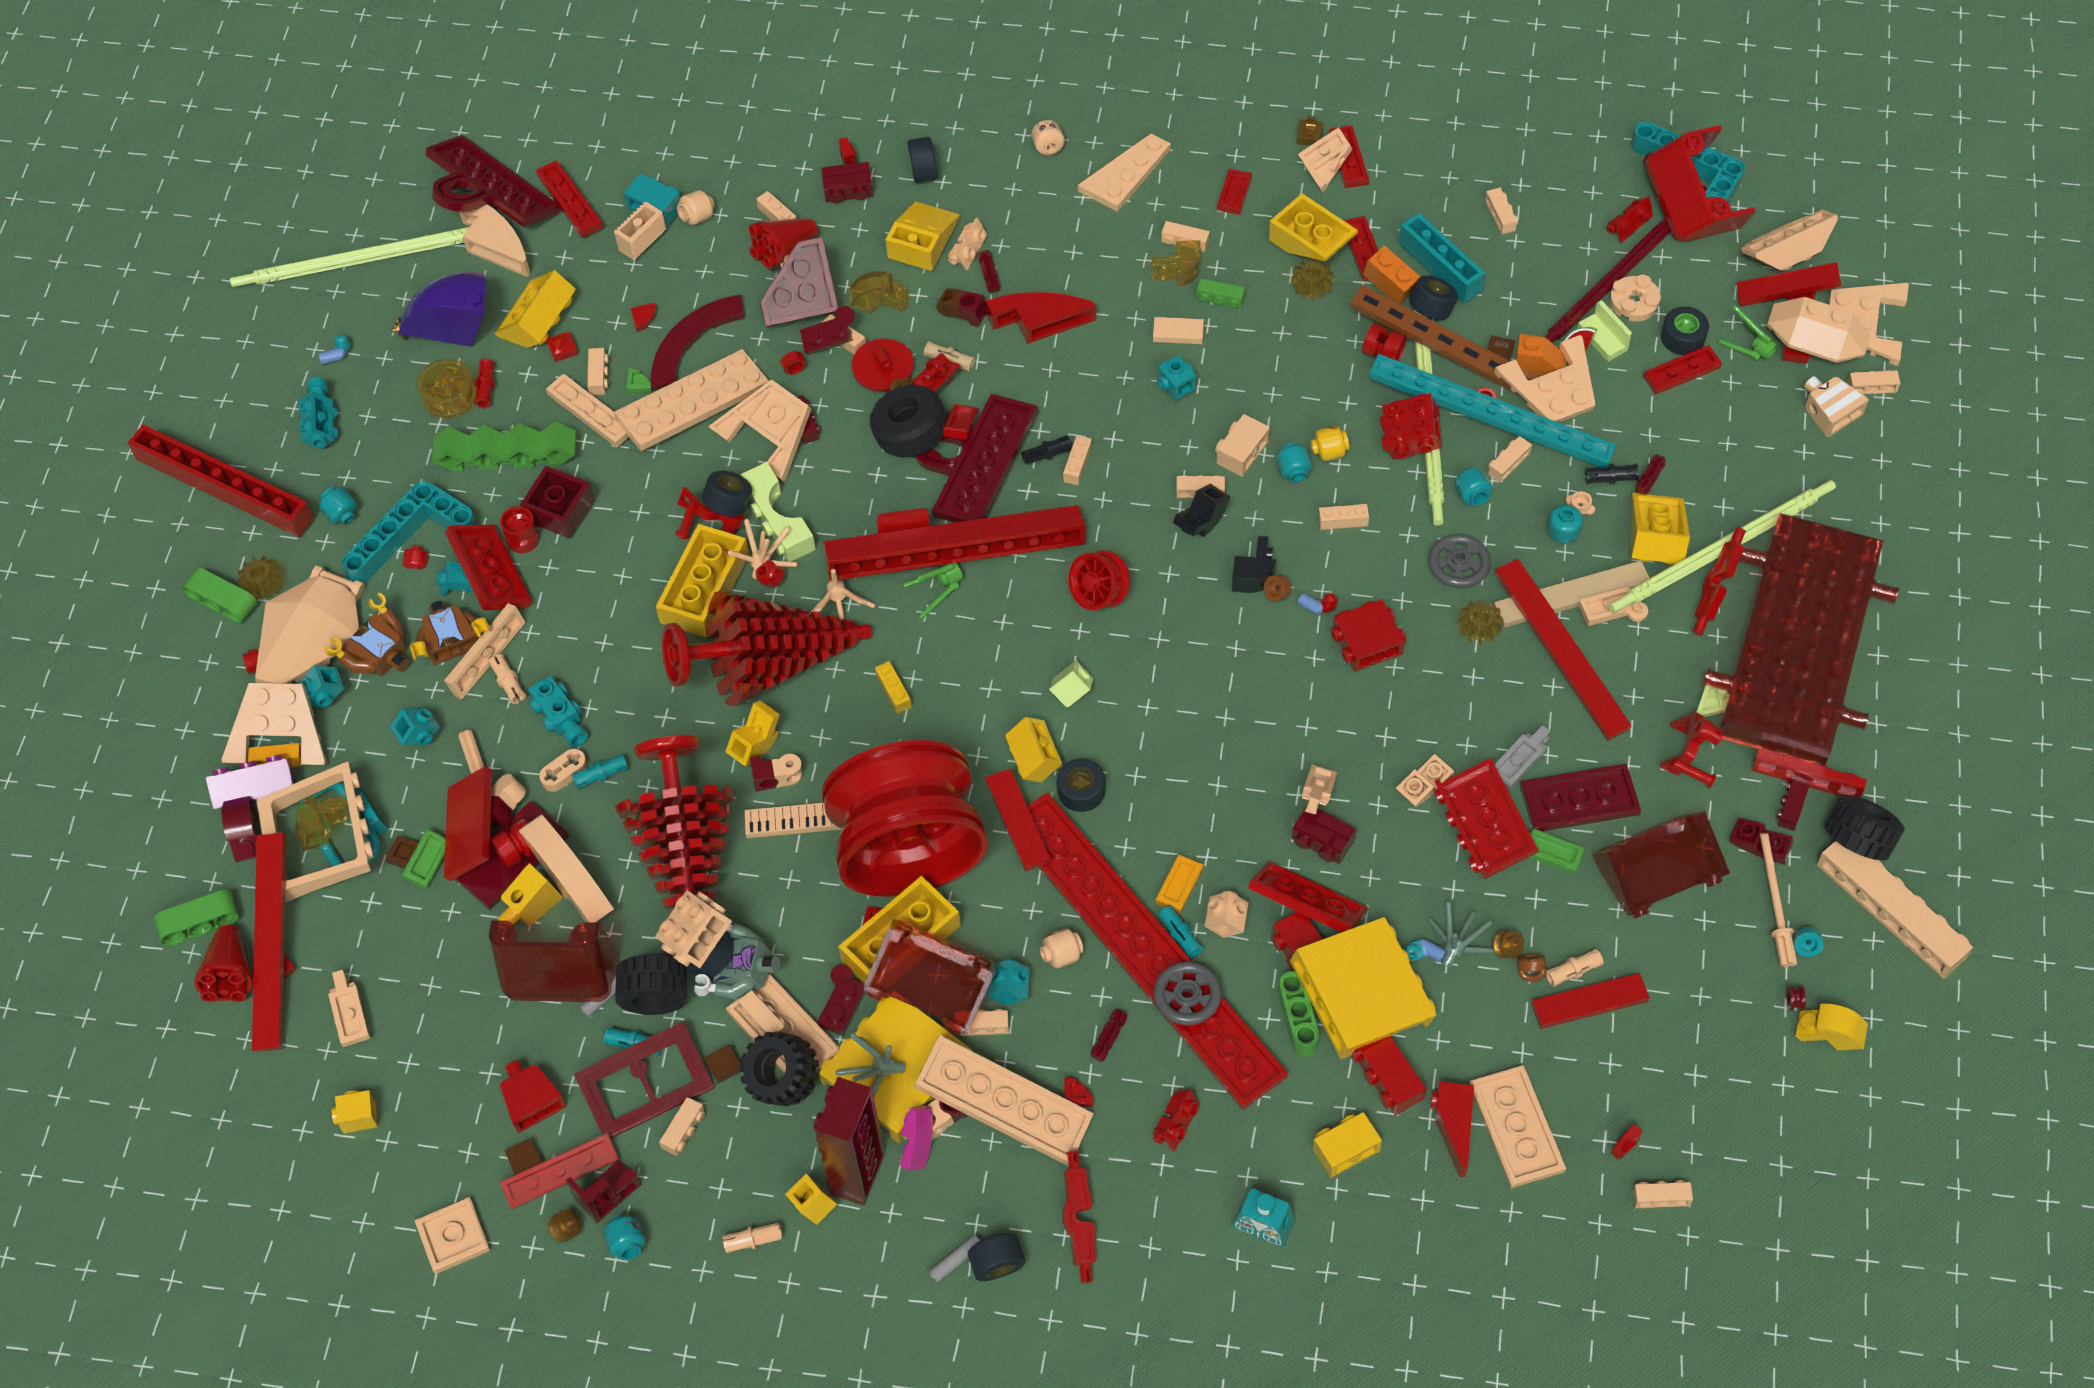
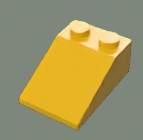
[1269,193,1358,261]
[1630,493,1690,565]

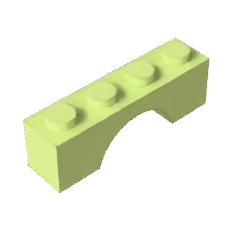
[740,462,816,562]

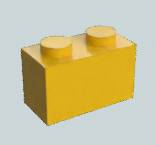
[1005,717,1062,782]
[1312,1112,1382,1178]

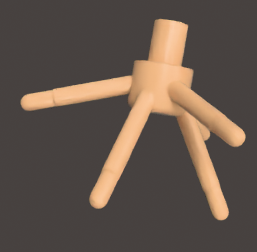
[728,519,798,579]
[808,569,875,622]

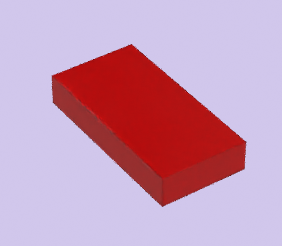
[1217,169,1252,215]
[943,404,979,440]

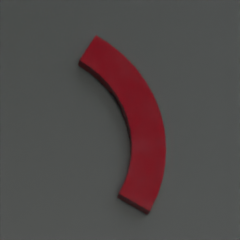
[651,295,744,391]

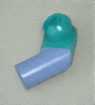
[318,334,351,365]
[1405,939,1446,963]

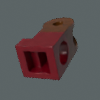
[936,288,986,327]

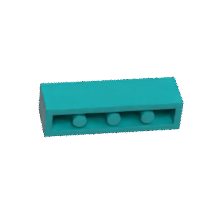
[1399,213,1485,304]

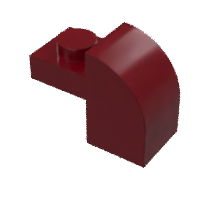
[221,796,258,862]

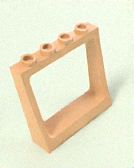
[256,761,374,903]

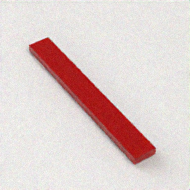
[1495,559,1632,741]
[252,832,286,1052]

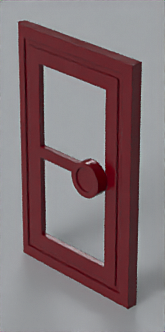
[574,1022,715,1139]

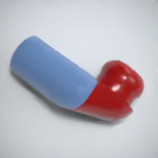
[1297,593,1338,614]

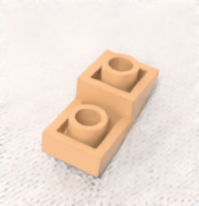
[1396,754,1455,807]

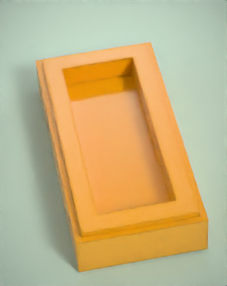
[1156,855,1204,914]

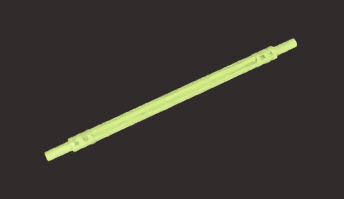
[230,227,470,287]
[1414,309,1444,526]
[1608,480,1836,613]

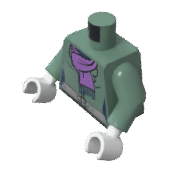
[694,914,780,1000]

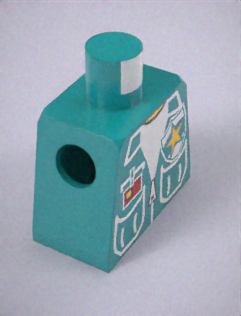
[1232,1188,1295,1248]

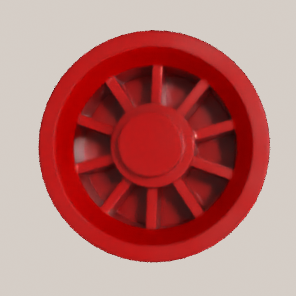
[1068,550,1130,610]

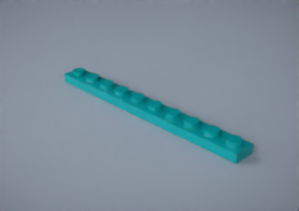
[1368,354,1616,467]

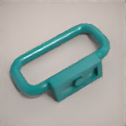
[298,781,388,867]

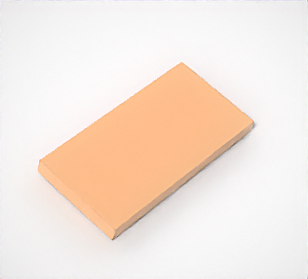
[726,974,839,1074]
[1469,1065,1566,1189]

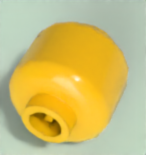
[1310,426,1349,461]

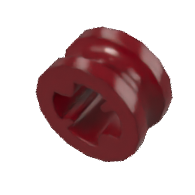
[1786,985,1806,1011]

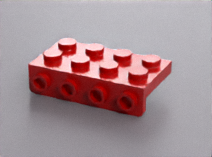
[1434,758,1539,879]

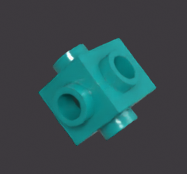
[1157,355,1196,401]
[298,665,344,707]
[390,708,440,746]
[988,958,1030,1006]

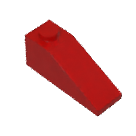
[1430,1081,1474,1178]

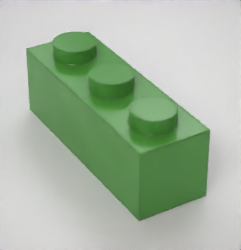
[1196,278,1245,308]

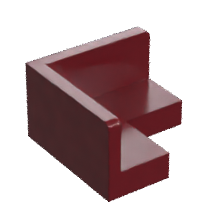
[565,1161,641,1224]

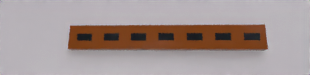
[1350,284,1539,397]

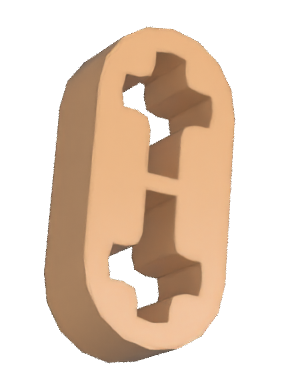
[539,749,587,792]

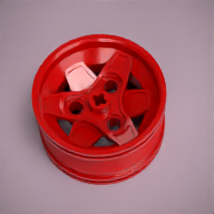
[821,740,988,897]

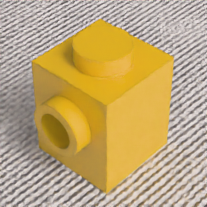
[331,1090,378,1133]
[785,1174,838,1225]

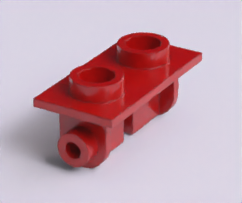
[1607,196,1653,243]
[1153,1088,1200,1152]

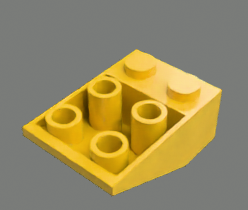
[885,201,960,271]

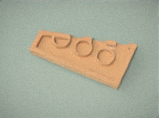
[1078,134,1171,212]

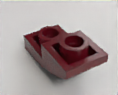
[1730,818,1794,865]

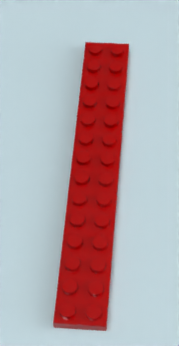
[1004,793,1288,1110]

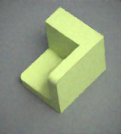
[1049,660,1094,707]

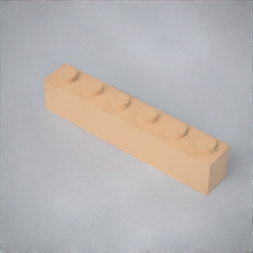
[1817,841,1973,979]

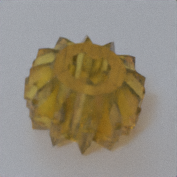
[1292,258,1334,301]
[238,555,283,601]
[1458,599,1504,646]

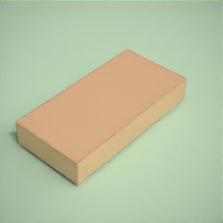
[1153,317,1204,344]

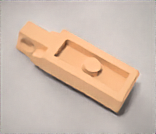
[1302,764,1338,815]
[328,969,371,1047]

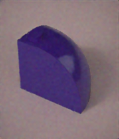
[398,272,485,347]

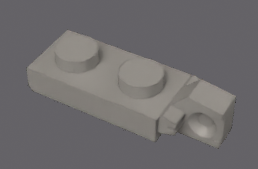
[1495,725,1551,791]

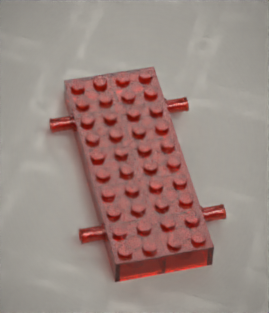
[1703,513,1899,766]

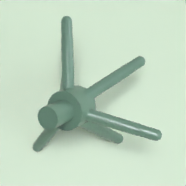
[1428,901,1495,968]
[836,1033,905,1097]

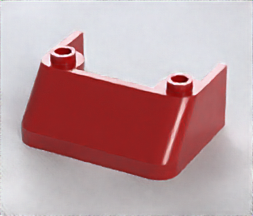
[1645,125,1756,242]

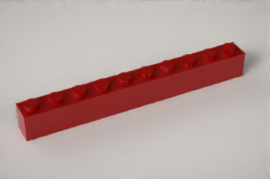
[823,505,1085,581]

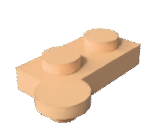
[1578,586,1648,626]

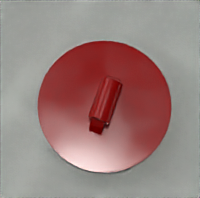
[852,338,914,392]

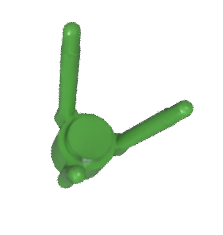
[1718,305,1779,361]
[902,563,963,619]

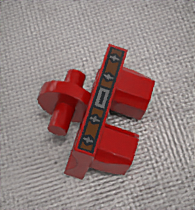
[912,353,960,395]

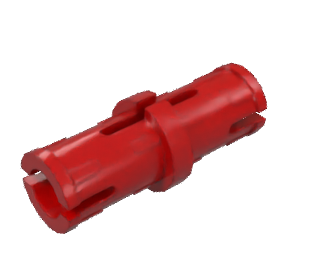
[474,359,495,408]

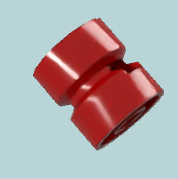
[1362,323,1407,361]
[500,506,540,554]
[490,819,534,869]

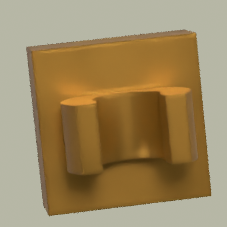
[1297,116,1323,145]

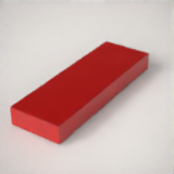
[1329,125,1369,189]
[1343,216,1379,282]
[1643,345,1722,395]

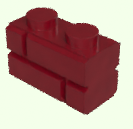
[821,162,873,203]
[1291,806,1357,864]

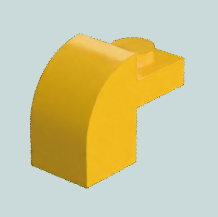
[725,700,780,767]
[1796,1004,1868,1051]

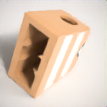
[1804,376,1869,438]

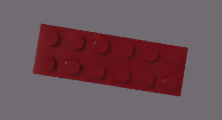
[813,1077,885,1206]

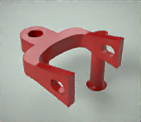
[675,487,745,539]
[1660,711,1724,788]

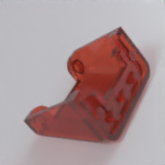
[1592,811,1730,918]
[862,919,996,1035]
[489,920,618,1002]

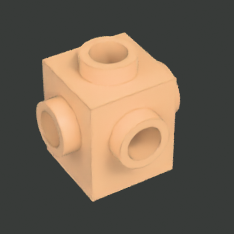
[1205,891,1249,938]

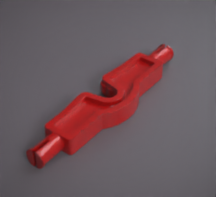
[1692,527,1746,636]
[1062,1150,1096,1284]

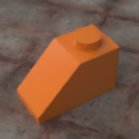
[1516,334,1567,376]

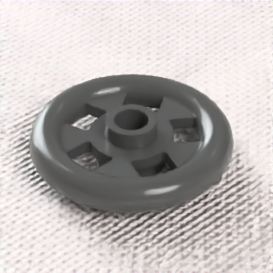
[1428,534,1491,588]
[1153,962,1222,1025]

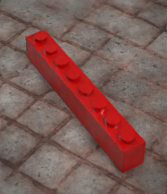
[127,424,314,537]
[1271,912,1427,1116]

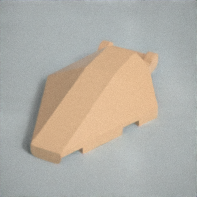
[255,565,365,684]

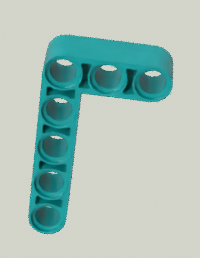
[1631,121,1745,203]
[342,481,476,583]

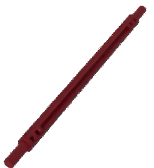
[1545,185,1707,343]

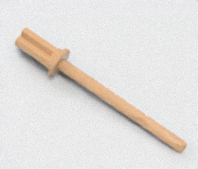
[1760,833,1797,968]

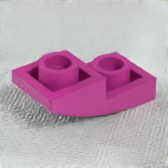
[900,1106,933,1171]

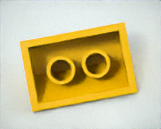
[494,270,576,348]

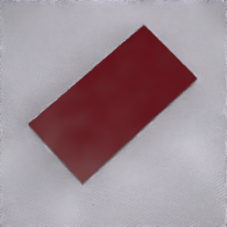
[1520,763,1641,832]
[454,801,569,910]

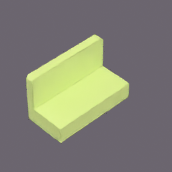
[1577,300,1632,362]

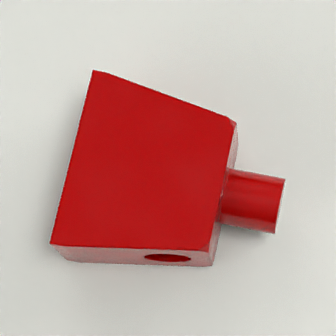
[500,1060,567,1134]

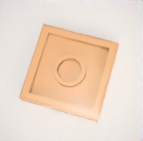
[415,1197,490,1274]

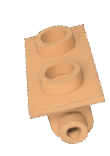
[948,218,987,270]

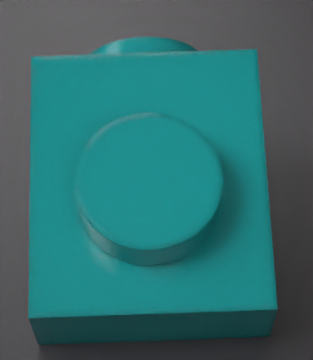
[436,561,474,596]

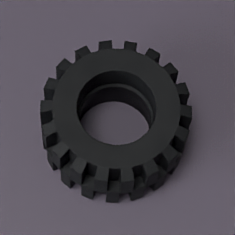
[1825,795,1905,861]
[615,954,687,1015]
[740,1031,819,1106]

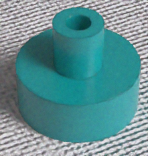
[1793,927,1823,957]

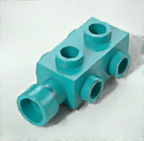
[298,377,338,449]
[528,675,588,748]

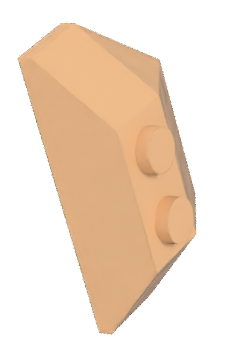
[1741,210,1838,271]
[1767,297,1870,363]

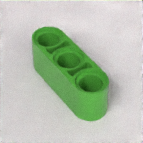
[181,568,257,623]
[154,890,239,946]
[1278,971,1319,1057]

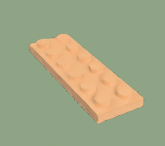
[614,349,769,451]
[914,1035,1094,1166]

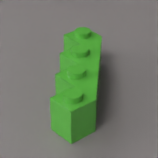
[432,421,576,471]

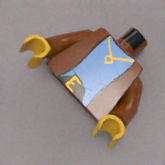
[324,593,409,676]
[410,601,491,666]

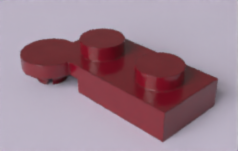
[800,306,855,355]
[817,964,867,1037]

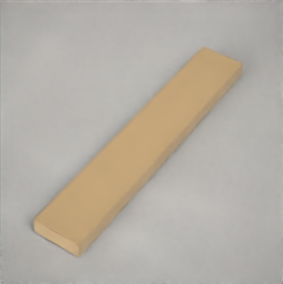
[1494,561,1649,628]

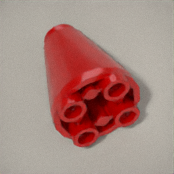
[748,218,818,270]
[194,925,252,1002]

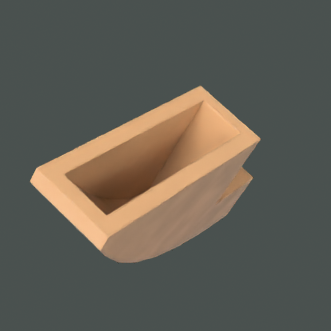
[459,205,530,277]
[518,815,614,925]

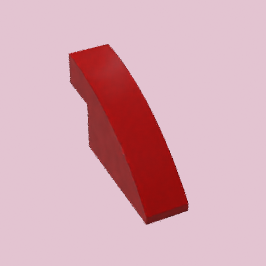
[985,292,1096,344]

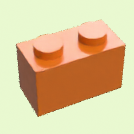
[1363,245,1421,304]

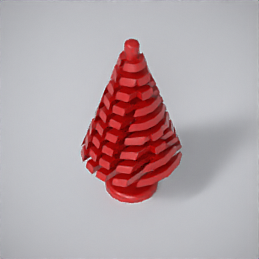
[662,591,872,706]
[614,735,735,910]

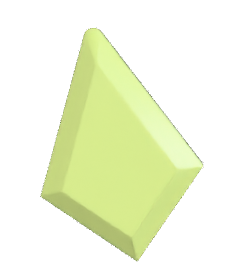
[1697,683,1735,717]

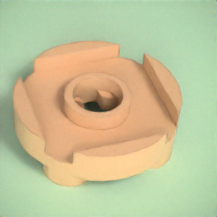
[1609,275,1661,322]

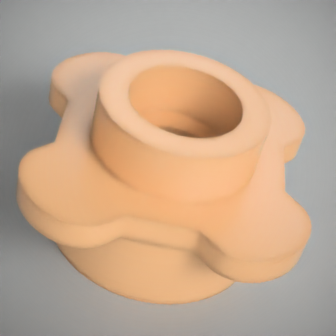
[1566,491,1595,515]

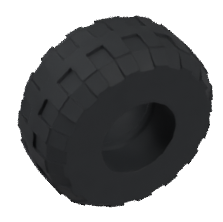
[870,384,948,458]

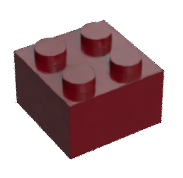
[520,465,595,539]

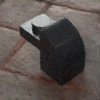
[1173,483,1230,537]
[1232,536,1277,593]

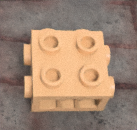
[655,890,732,968]

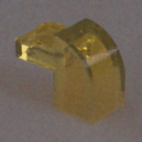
[1152,240,1201,287]
[850,271,908,313]
[295,795,348,851]

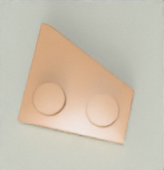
[1298,127,1352,192]

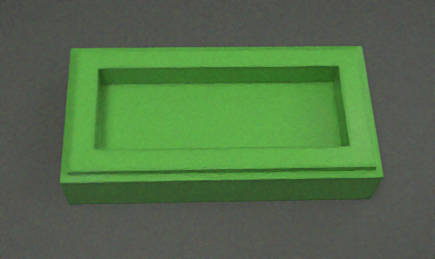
[400,828,445,890]
[1529,829,1585,875]

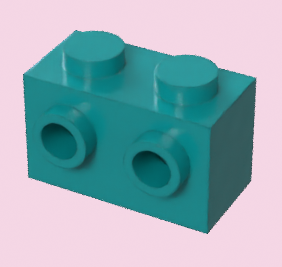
[624,174,681,227]

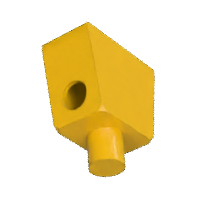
[497,863,563,930]

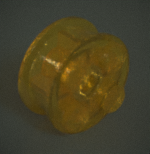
[417,359,476,418]

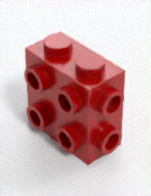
[1380,393,1442,460]
[1330,599,1406,672]

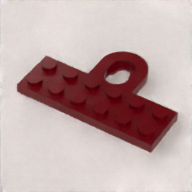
[425,135,560,227]
[916,394,1038,523]

